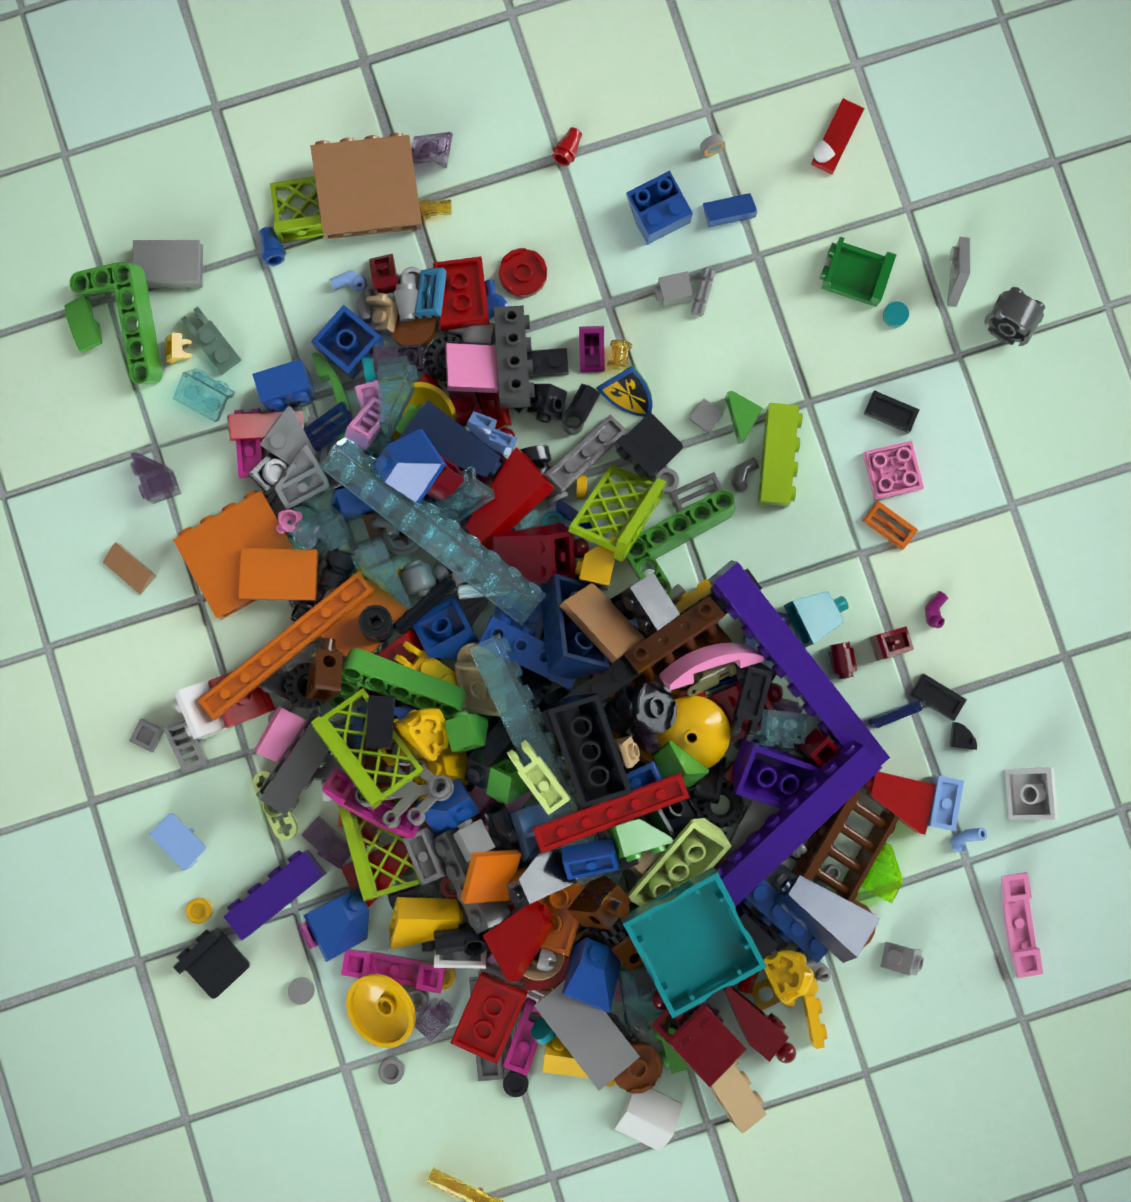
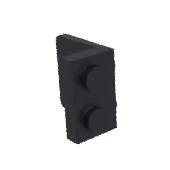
[615,414,683,481]
[173,927,250,999]

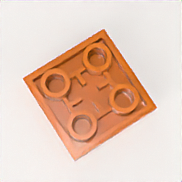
[461,850,521,904]

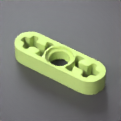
[252,771,298,840]

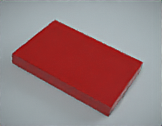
[433,256,490,331]
[450,971,528,1064]

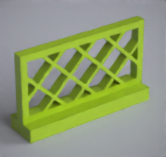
[270,176,323,243]
[568,464,667,562]
[311,688,424,810]
[337,786,421,902]

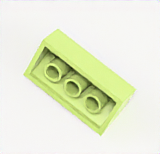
[627,818,731,906]

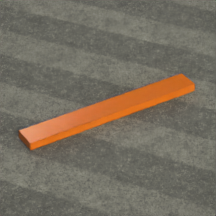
[197,571,375,721]

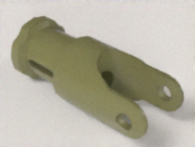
[679,662,737,697]

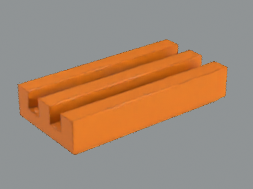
[862,501,918,550]

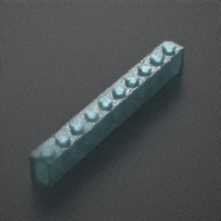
[320,438,546,625]
[469,633,608,886]

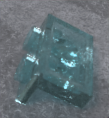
[172,369,235,422]
[436,466,495,522]
[753,709,808,748]

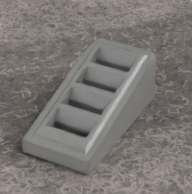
[163,718,208,774]

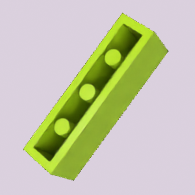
[757,403,803,508]

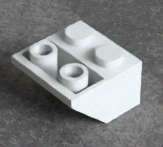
[173,680,232,739]

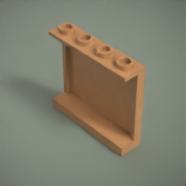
[310,132,422,240]

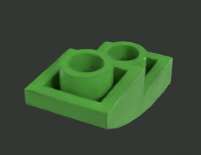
[64,295,103,353]

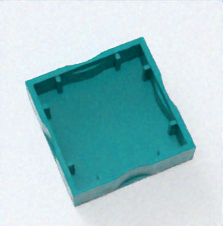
[620,867,767,1018]

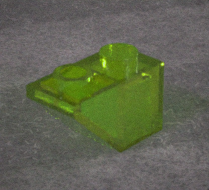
[861,843,904,903]

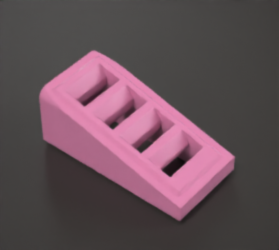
[344,397,394,450]

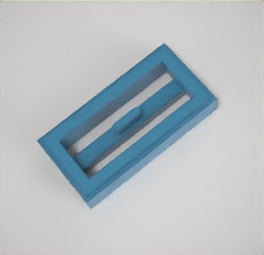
[415,267,447,319]

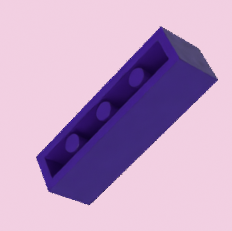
[223,850,327,941]

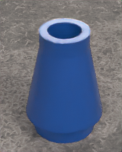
[259,227,286,266]

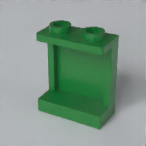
[820,237,897,307]

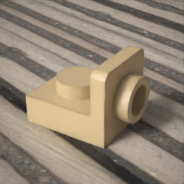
[366,293,398,334]
[615,736,640,769]

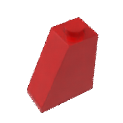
[864,771,936,835]
[483,901,554,982]

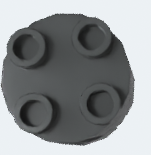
[984,287,1046,346]

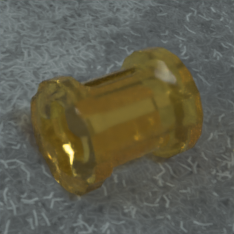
[607,339,632,370]

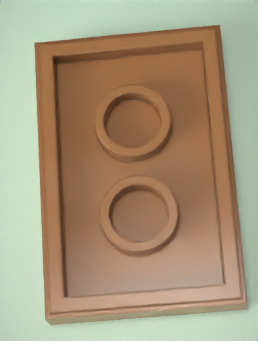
[560,583,645,664]

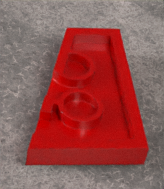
[340,837,413,908]

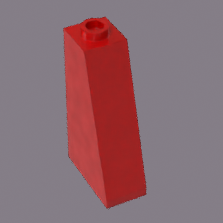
[465,447,555,550]

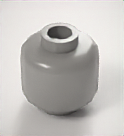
[400,560,437,599]

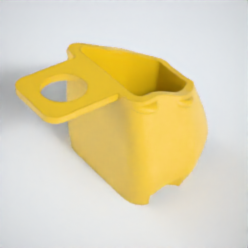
[377,708,449,766]
[751,950,814,1010]

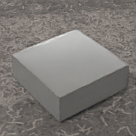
[689,399,723,434]
[129,718,164,752]

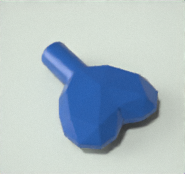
[485,279,509,320]

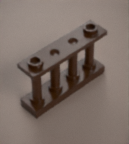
[624,596,732,688]
[791,791,899,902]

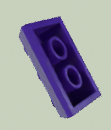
[733,738,821,809]

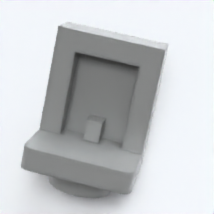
[880,942,924,976]

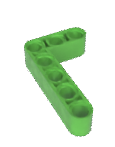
[70,262,163,385]
[626,489,735,601]
[330,648,466,719]

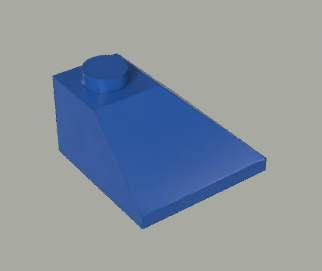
[374,429,446,503]
[413,596,479,659]
[415,778,481,837]
[304,887,369,962]
[562,937,621,1013]

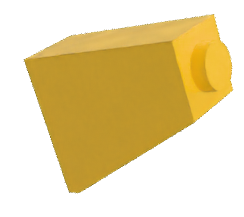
[388,897,463,949]

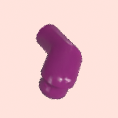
[925,591,948,628]

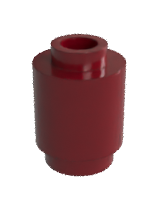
[828,642,858,679]

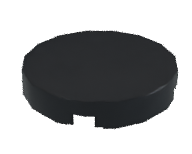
[632,681,677,734]

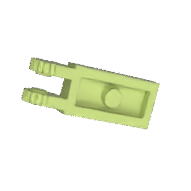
[507,740,570,815]

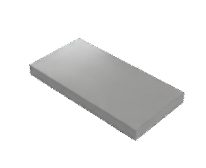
[534,980,640,1091]

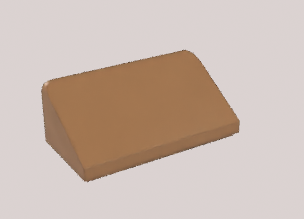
[103,542,157,595]

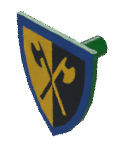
[596,365,653,417]

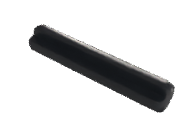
[394,577,456,634]

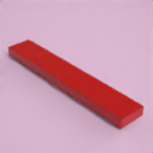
[532,772,690,854]

